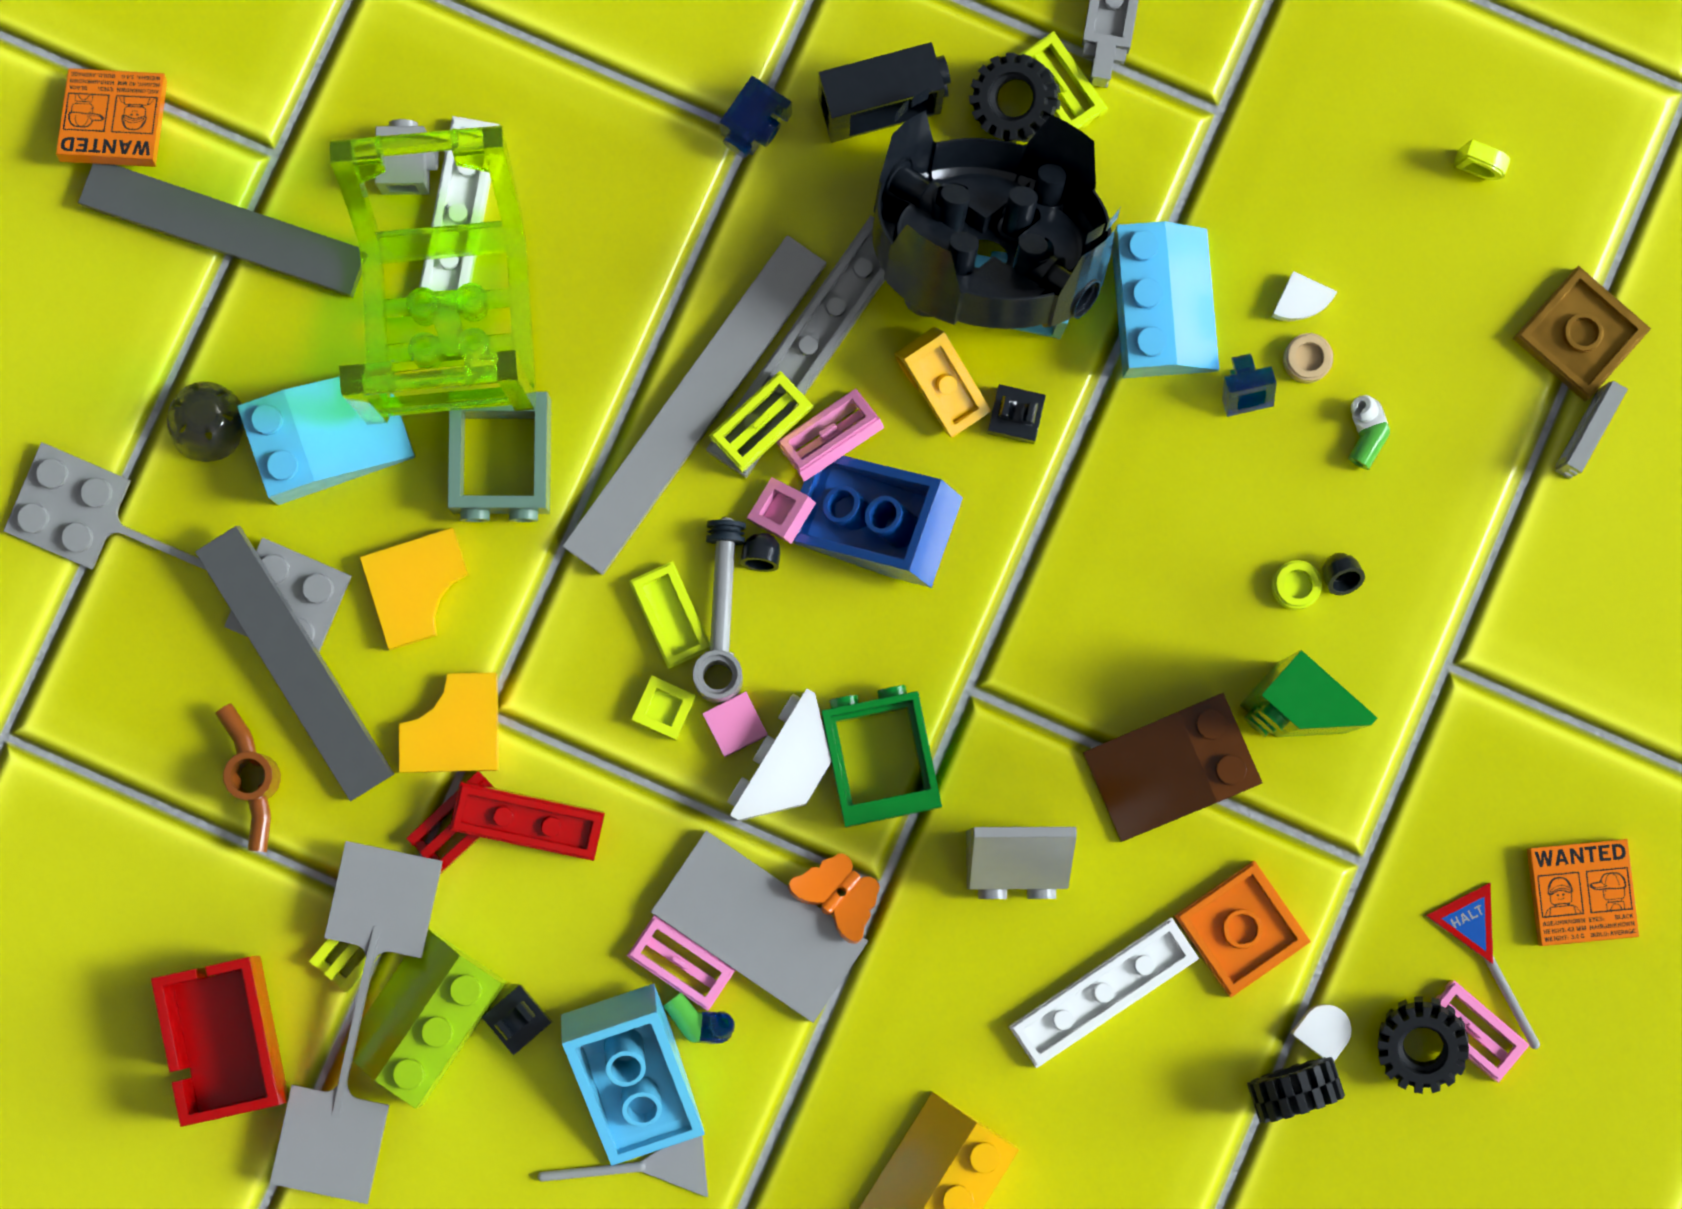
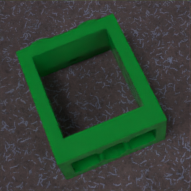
[821,685,942,828]

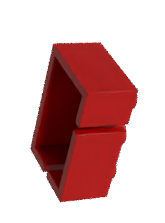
[151,956,289,1127]

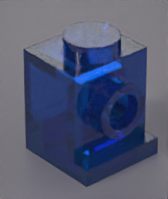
[719,76,792,158]

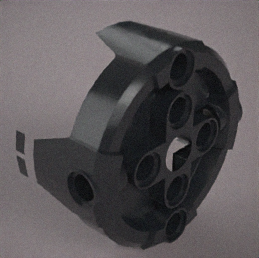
[872,88,1121,329]

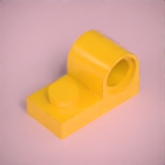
[894,327,991,438]

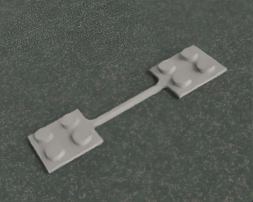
[4,442,352,652]
[270,841,443,1204]

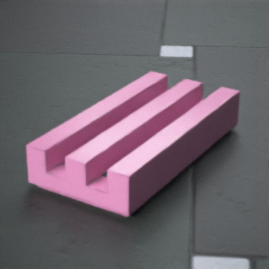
[776,388,884,482]
[627,915,735,1011]
[1436,980,1529,1082]

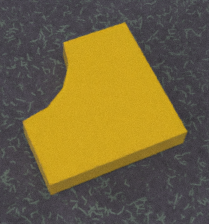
[360,527,469,651]
[399,672,499,773]

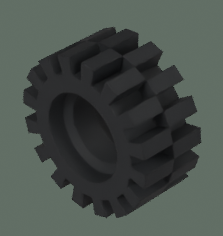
[969,52,1061,143]
[1378,996,1469,1094]
[1247,1057,1345,1123]

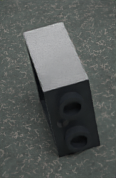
[818,42,951,143]

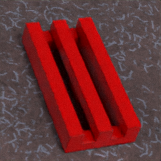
[406,771,495,874]

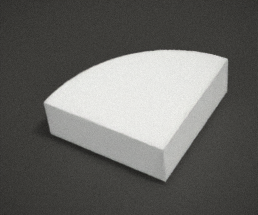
[1271,271,1337,322]

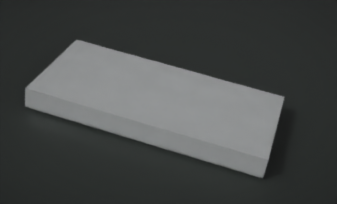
[651,831,868,1023]

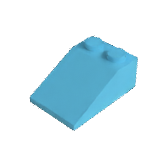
[237,366,415,505]
[561,983,705,1166]

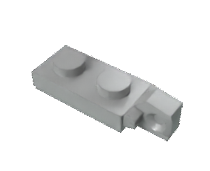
[1081,0,1138,88]

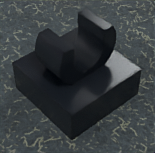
[987,384,1046,444]
[482,985,553,1055]

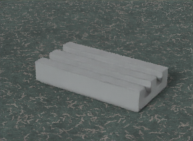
[1555,381,1628,479]

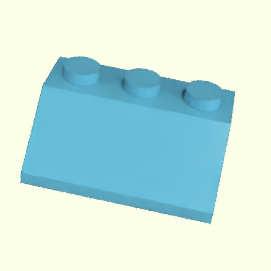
[1112,221,1219,378]

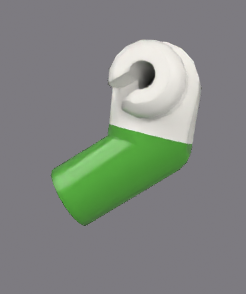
[1348,395,1390,470]

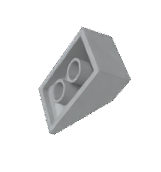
[966,827,1076,899]

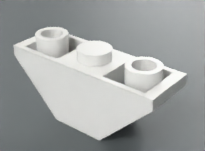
[727,689,832,821]

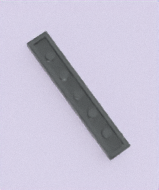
[78,164,369,298]
[195,526,394,801]

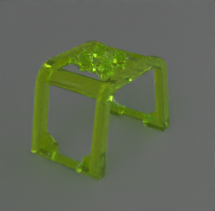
[330,125,536,425]

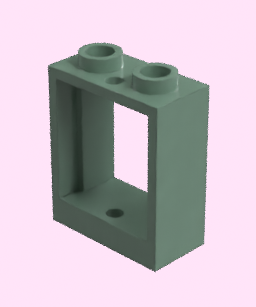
[448,391,551,522]

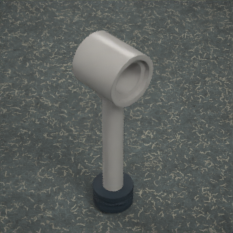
[693,517,746,704]

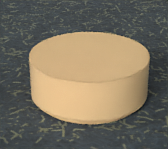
[1283,333,1333,384]

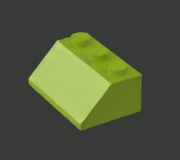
[342,928,507,1109]

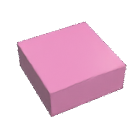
[747,477,816,544]
[702,691,768,757]

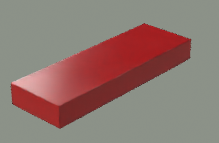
[449,781,605,861]

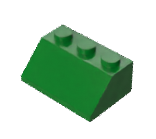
[1240,650,1377,737]

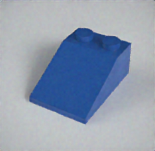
[792,456,963,588]

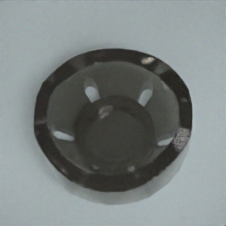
[167,381,244,462]

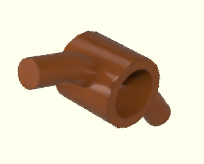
[215,703,281,852]

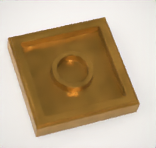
[1513,265,1651,402]

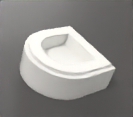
[1290,1004,1352,1061]

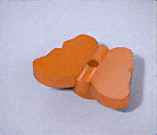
[788,854,880,944]

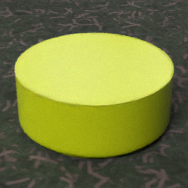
[1271,560,1322,610]

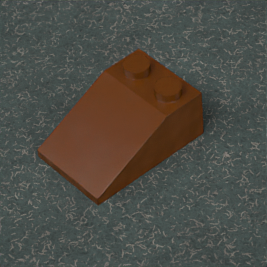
[1083,693,1263,842]

